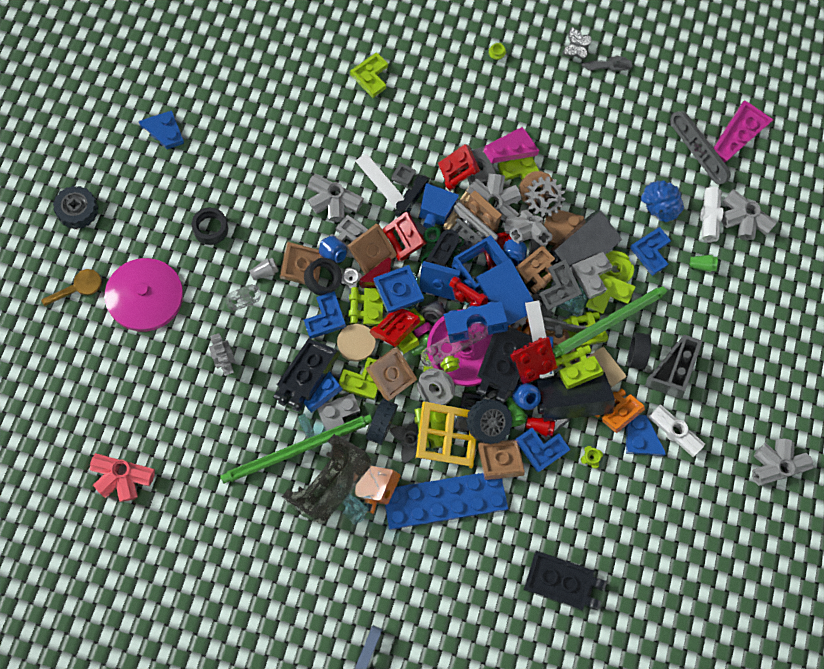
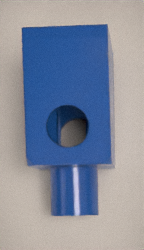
[419,183,459,229]

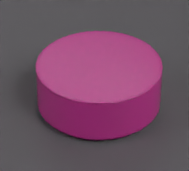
[413,322,433,338]

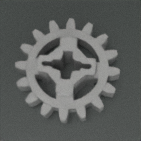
[525,177,565,217]
[209,333,236,376]

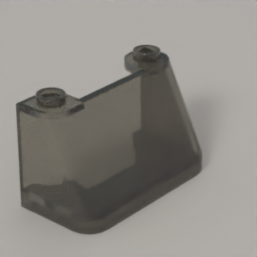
[282,434,371,524]

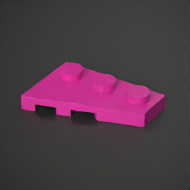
[484,127,539,163]

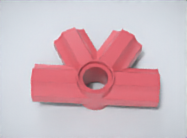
[90,453,155,502]

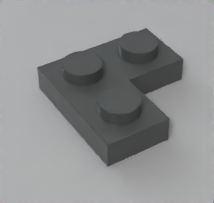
[539,259,582,310]

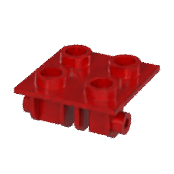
[510,337,558,384]

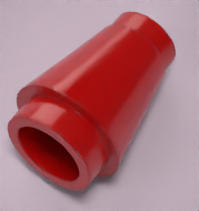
[526,417,556,437]

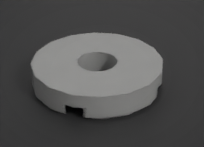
[417,368,455,405]

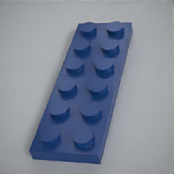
[385,473,508,530]

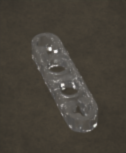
[421,323,488,367]

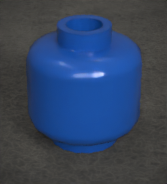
[319,236,347,263]
[502,239,527,267]
[512,383,541,410]

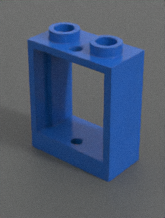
[452,235,509,292]

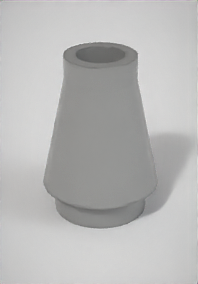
[249,258,279,280]

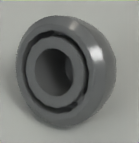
[420,301,446,326]

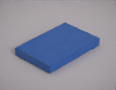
[476,259,534,326]

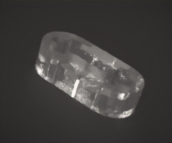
[225,284,261,311]

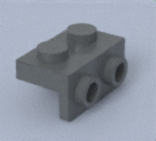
[451,218,486,260]

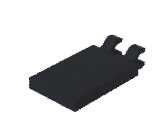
[476,327,533,403]
[273,338,340,413]
[523,550,607,611]

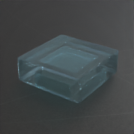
[298,413,314,438]

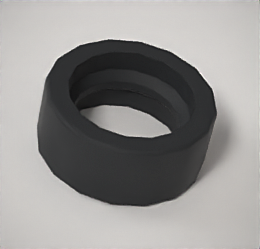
[191,207,229,245]
[304,258,342,296]
[628,332,651,370]

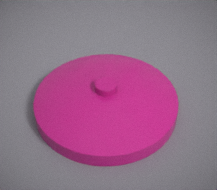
[105,258,183,332]
[427,309,493,387]

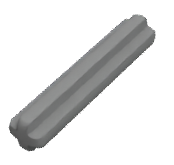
[453,202,498,241]

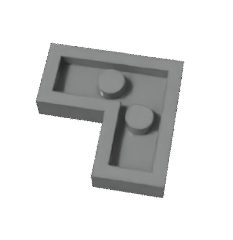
[570,252,612,299]
[317,393,360,444]

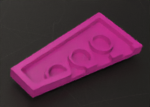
[713,100,773,163]

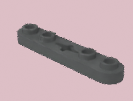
[670,111,731,184]

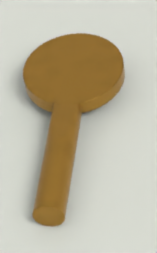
[41,269,102,306]

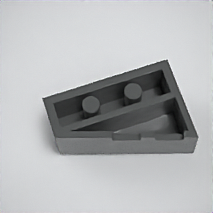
[645,335,702,399]

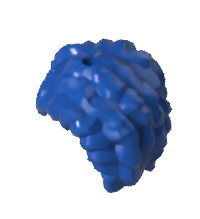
[641,180,684,222]

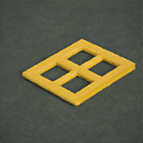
[416,402,476,468]

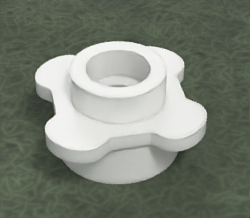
[341,268,362,289]

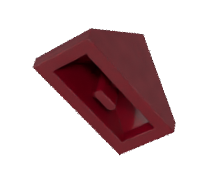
[360,257,391,289]

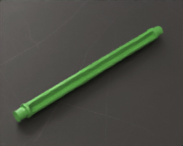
[552,286,667,358]
[220,414,372,484]

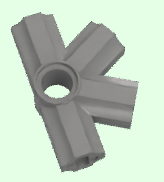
[307,174,364,222]
[466,174,521,223]
[721,189,777,240]
[505,210,552,246]
[752,439,814,486]

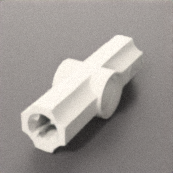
[700,186,723,242]
[648,404,705,457]

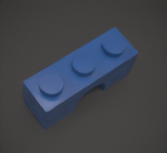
[444,301,508,343]

